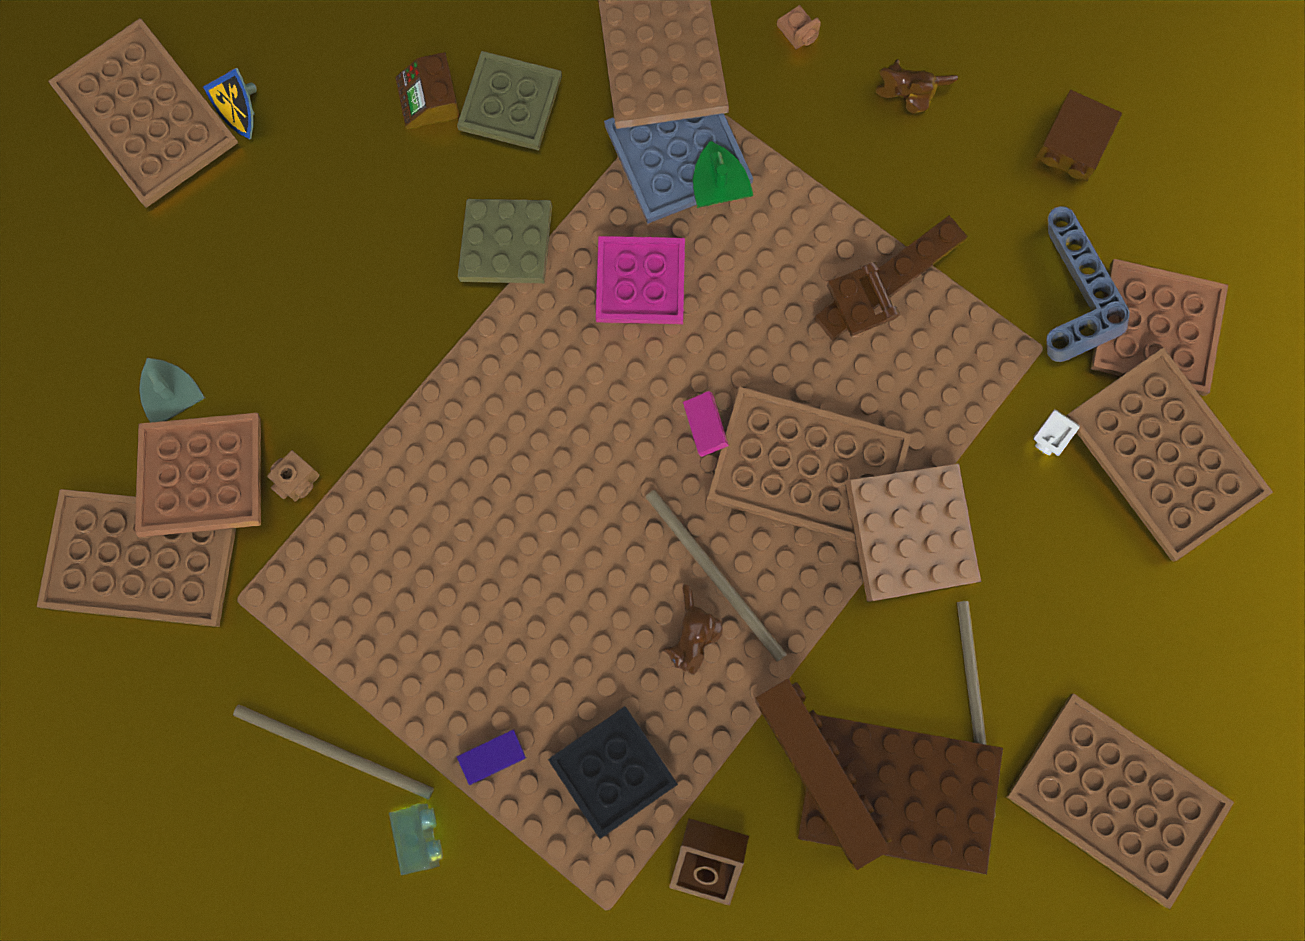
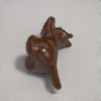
[875,59,958,113]
[664,584,723,675]

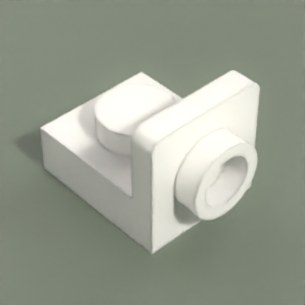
[1033,409,1080,456]

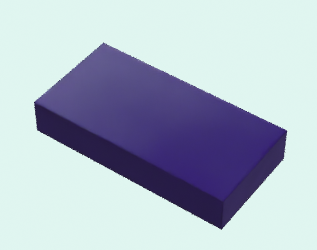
[456,730,527,785]

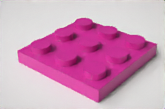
[596,236,685,324]

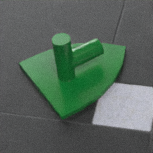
[693,141,753,208]

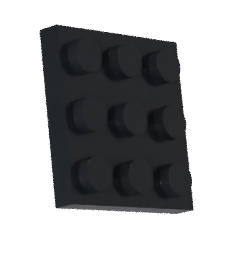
[548,706,678,839]

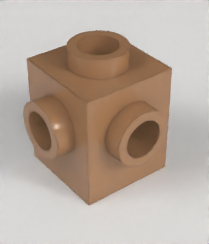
[267,450,320,502]

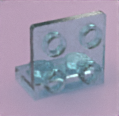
[389,804,443,875]

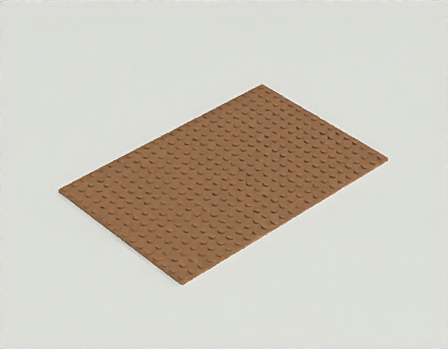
[237,114,1043,910]

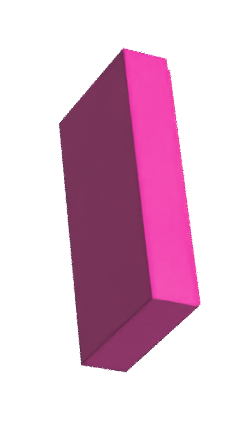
[683,391,729,457]

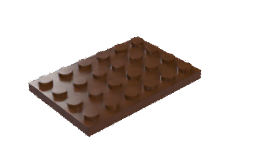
[798,714,1003,875]

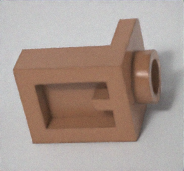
[777,5,821,50]

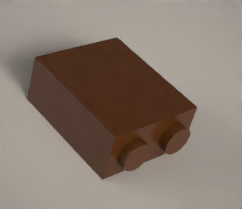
[1036,89,1122,181]

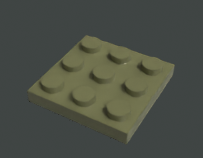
[457,51,562,151]
[458,199,552,284]

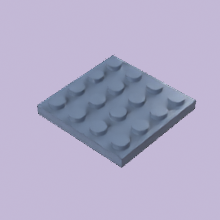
[604,113,753,224]

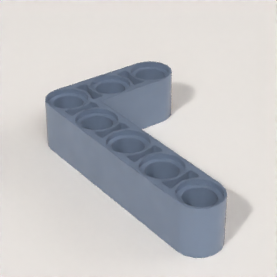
[1046,206,1130,362]

